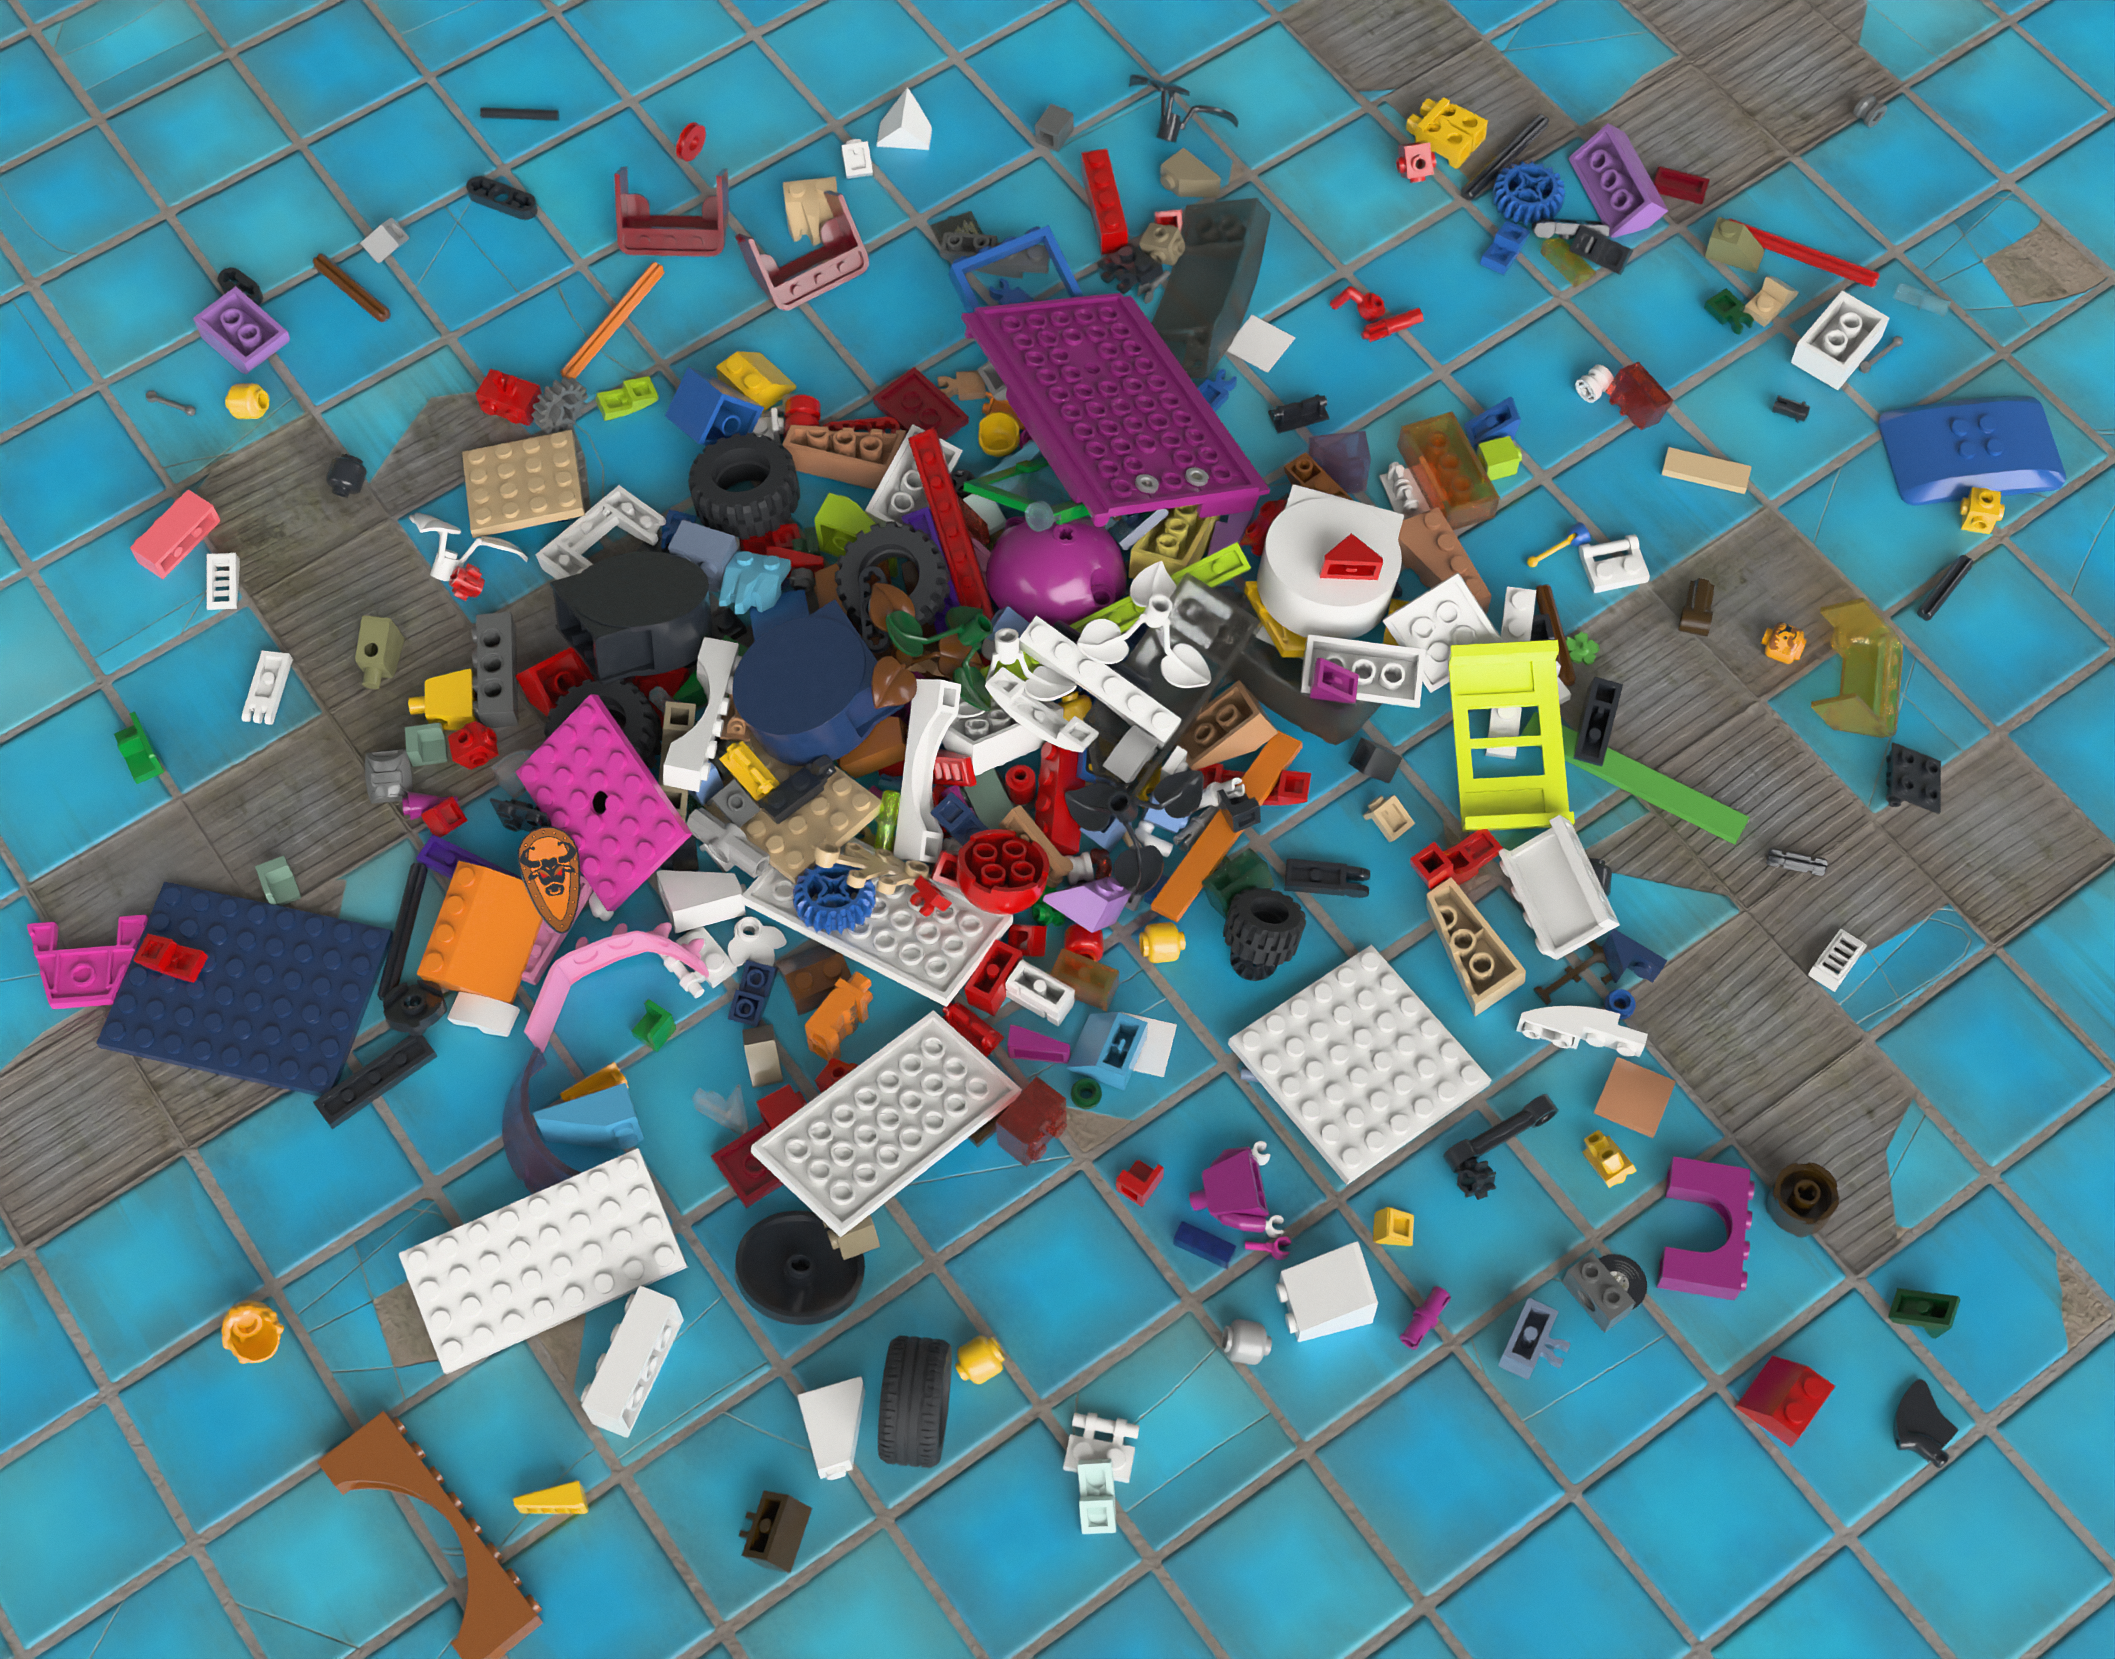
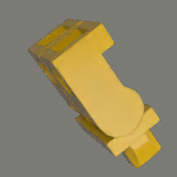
[1406,97,1488,170]

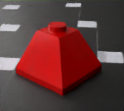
[515,647,594,716]

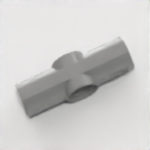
[686,808,770,878]

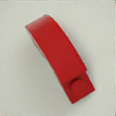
[1410,829,1503,890]

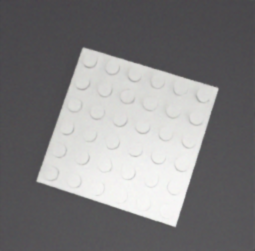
[1228,945,1492,1185]

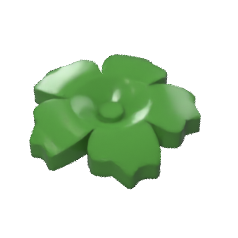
[1566,632,1600,665]

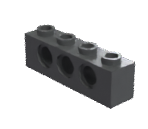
[472,612,519,728]

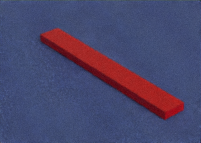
[908,427,995,621]

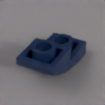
[728,960,778,1027]

